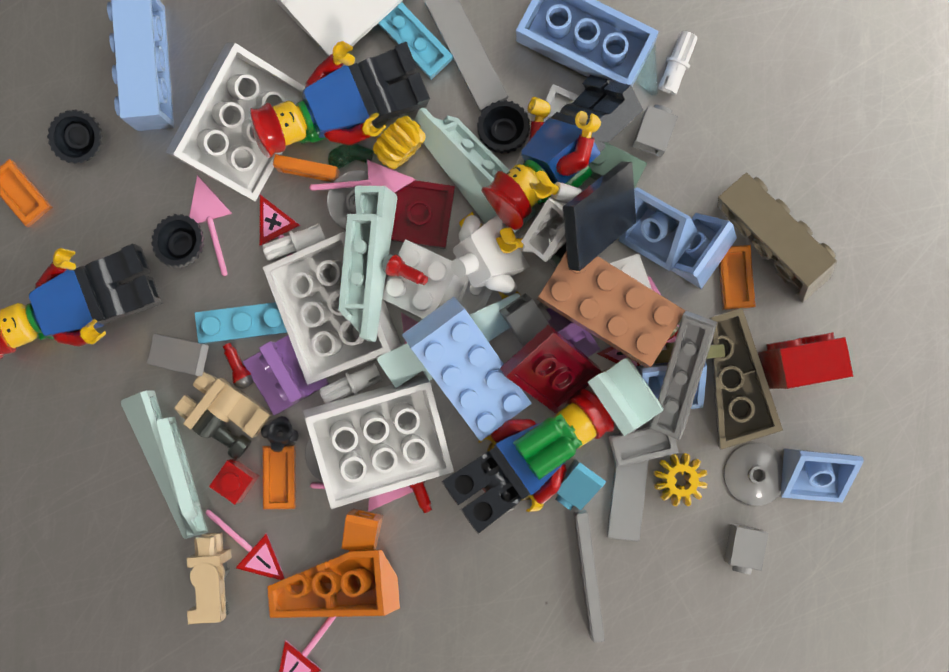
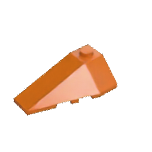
[267,550,400,618]

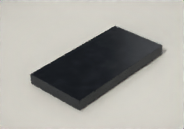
[563,161,636,271]

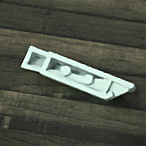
[415,108,536,234]
[338,186,397,342]
[377,293,520,388]
[121,390,208,539]

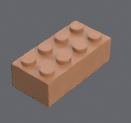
[536,251,686,368]

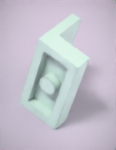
[588,358,663,436]

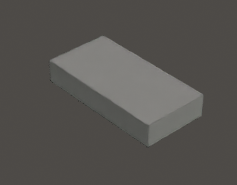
[147,334,209,376]
[608,426,679,468]

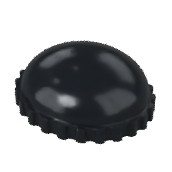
[477,100,530,154]
[47,109,103,164]
[151,214,205,268]

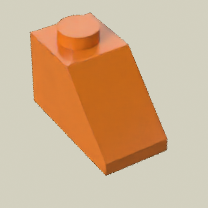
[341,508,383,552]

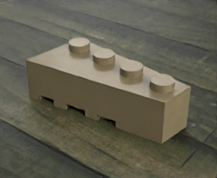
[717,172,837,303]
[709,308,783,450]

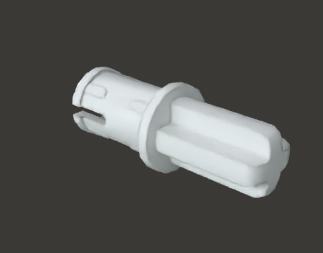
[658,31,697,95]
[262,223,326,261]
[319,363,383,404]

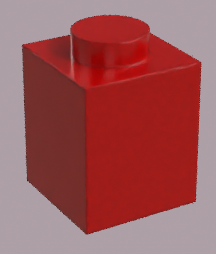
[209,459,260,505]

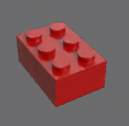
[758,332,854,389]

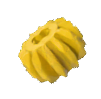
[373,116,426,169]
[653,453,708,506]

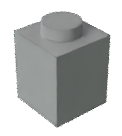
[632,105,678,157]
[724,524,768,574]

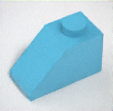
[555,459,606,510]

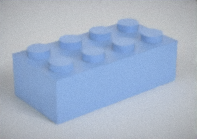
[107,0,174,131]
[516,0,659,86]
[402,297,532,441]

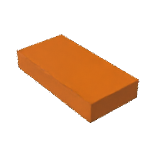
[273,154,340,183]
[0,159,53,227]
[719,245,756,310]
[262,445,296,509]

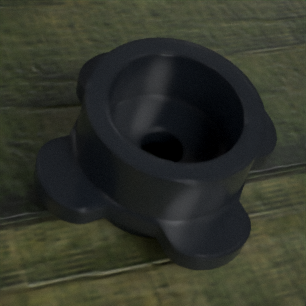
[261,416,299,452]

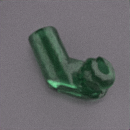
[328,143,374,169]

